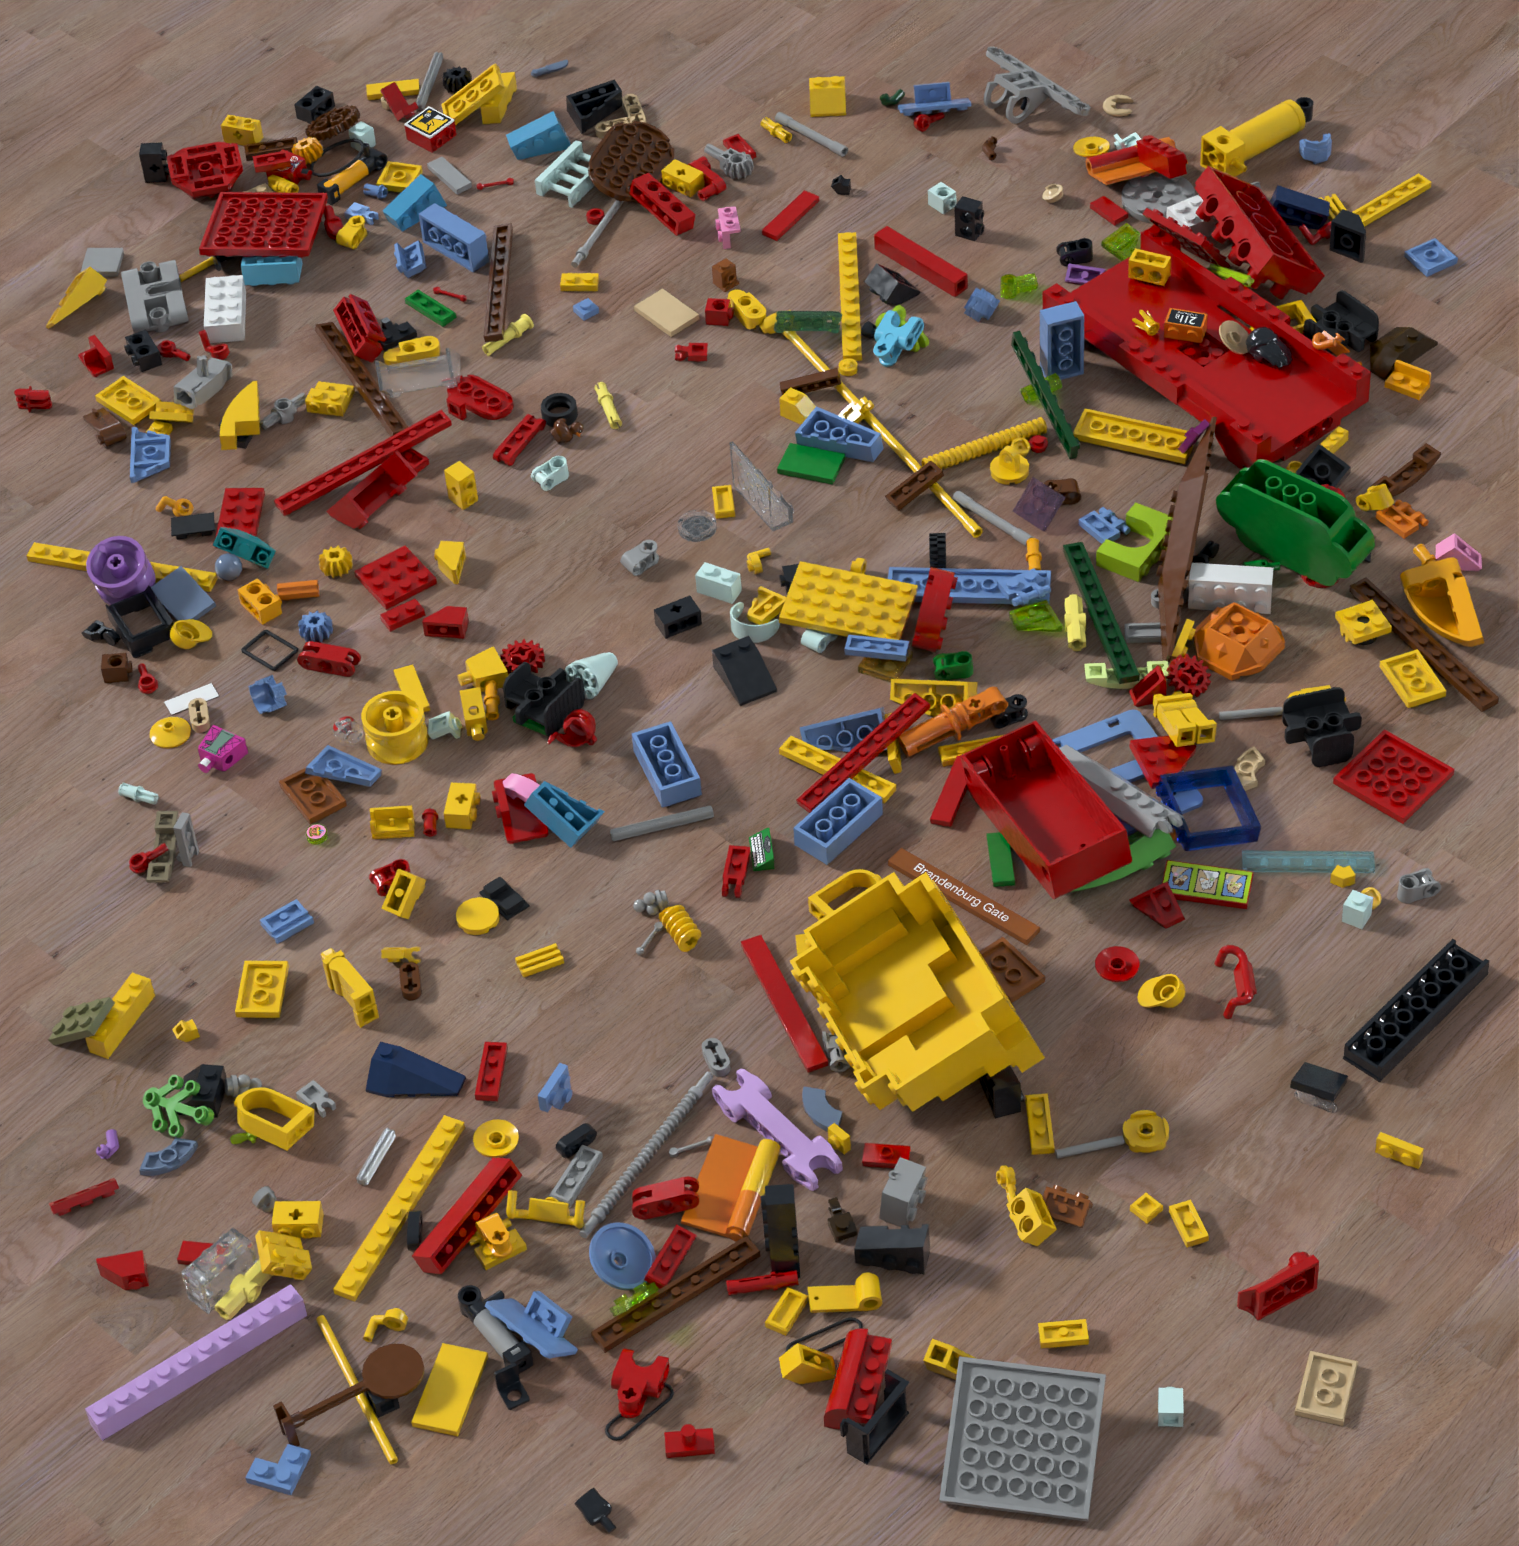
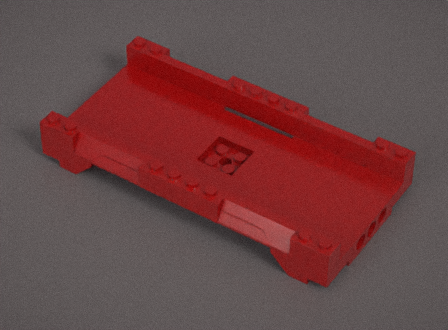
[1043,224,1371,469]

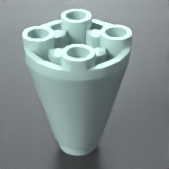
[565,652,618,699]

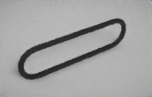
[785,1317,863,1352]
[605,1383,674,1441]

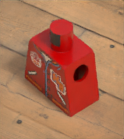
[266,149,312,185]

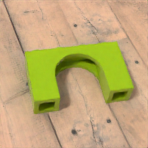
[1096,502,1171,582]

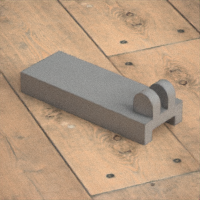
[173,812,199,868]

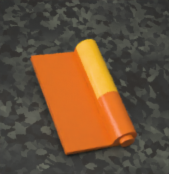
[681,1134,781,1242]

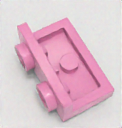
[715,207,740,249]

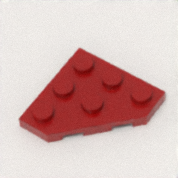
[1129,735,1197,789]

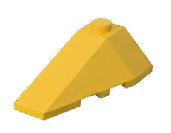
[45,266,107,329]

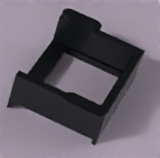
[105,585,174,658]
[840,1369,910,1465]

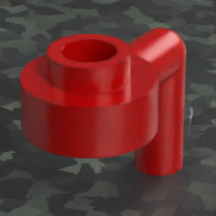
[1298,221,1331,245]
[199,330,230,360]

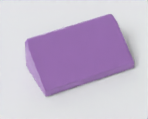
[1065,264,1106,285]

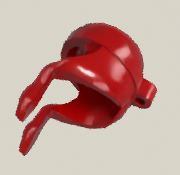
[548,709,597,747]

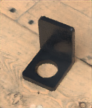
[494,1363,530,1410]

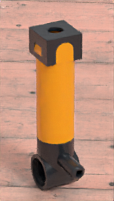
[317,143,388,205]

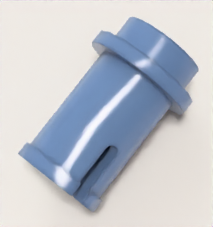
[363,183,388,199]

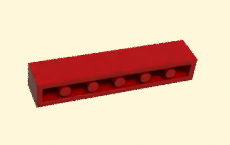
[412,1157,522,1274]

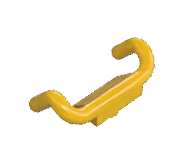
[506,1190,585,1229]

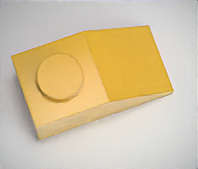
[779,387,816,425]
[434,541,466,584]
[779,1343,836,1384]

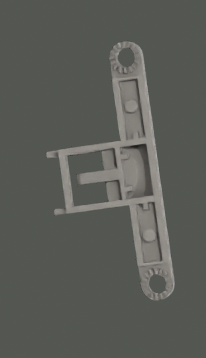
[984,46,1091,124]

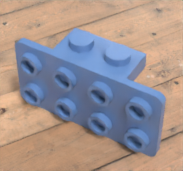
[898,82,971,116]
[485,1291,578,1359]

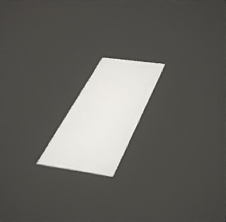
[164,683,219,715]

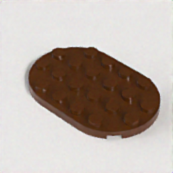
[588,121,674,201]

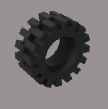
[929,533,946,568]

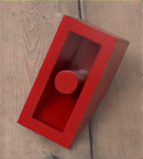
[422,606,469,639]
[96,1250,149,1290]

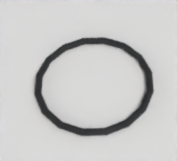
[309,138,364,177]

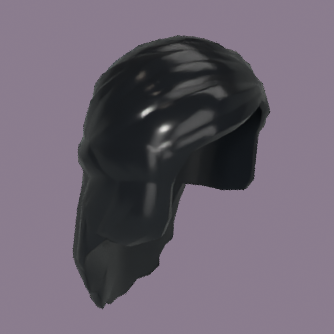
[1246,327,1293,368]

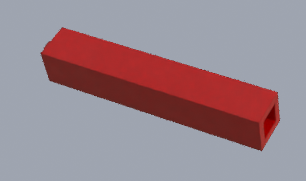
[874,226,968,297]

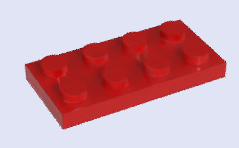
[215,488,265,548]

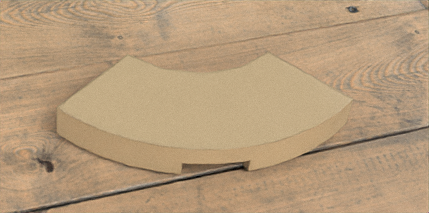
[1233,746,1265,794]

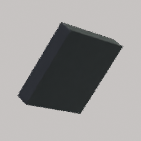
[1290,1062,1348,1102]

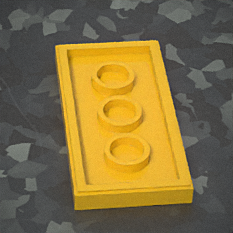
[441,64,504,125]
[411,1343,488,1436]

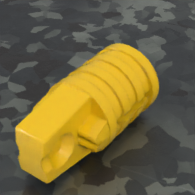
[268,175,299,193]

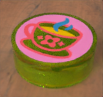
[306,824,328,844]

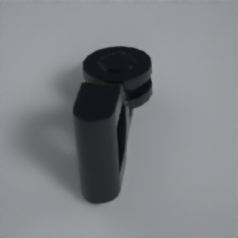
[1192,540,1220,564]
[82,620,120,646]

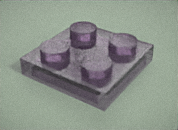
[1013,477,1066,531]

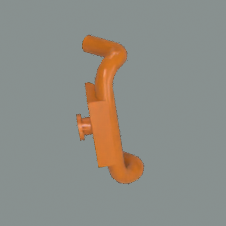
[1312,330,1362,365]

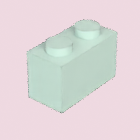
[695,562,742,604]

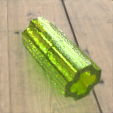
[1021,373,1062,404]

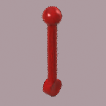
[477,178,514,190]
[433,287,467,302]

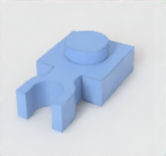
[344,202,379,225]

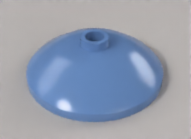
[589,1222,656,1290]

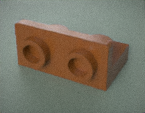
[1043,1185,1093,1228]

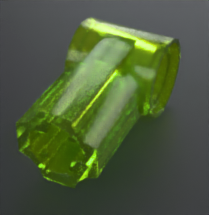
[1000,273,1038,299]

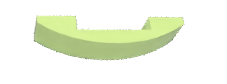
[1084,661,1168,689]

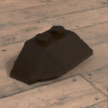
[1370,327,1438,381]

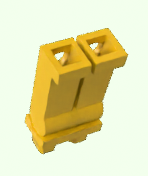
[1153,691,1217,747]
[321,948,379,1028]

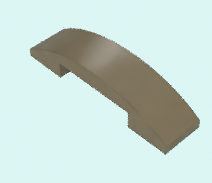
[146,811,179,883]

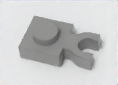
[296,1080,336,1118]

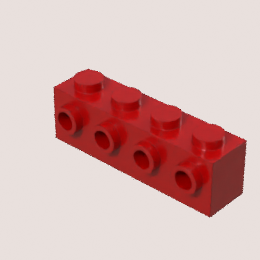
[1136,135,1187,179]

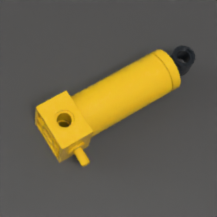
[1200,97,1314,177]

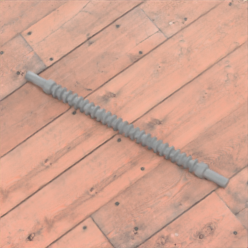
[579,1071,714,1238]

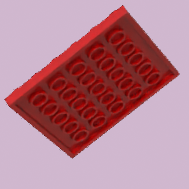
[199,192,328,258]

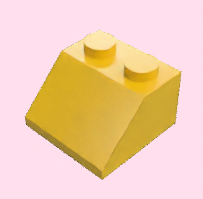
[809,76,846,117]

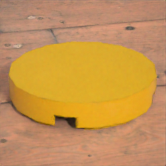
[456,897,500,935]

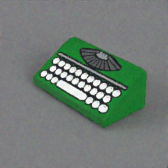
[749,828,775,871]

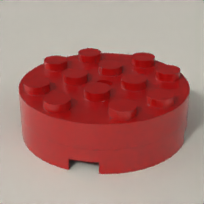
[912,567,958,653]

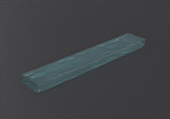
[1242,850,1375,873]

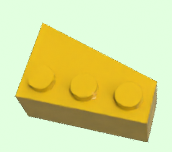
[480,72,517,124]

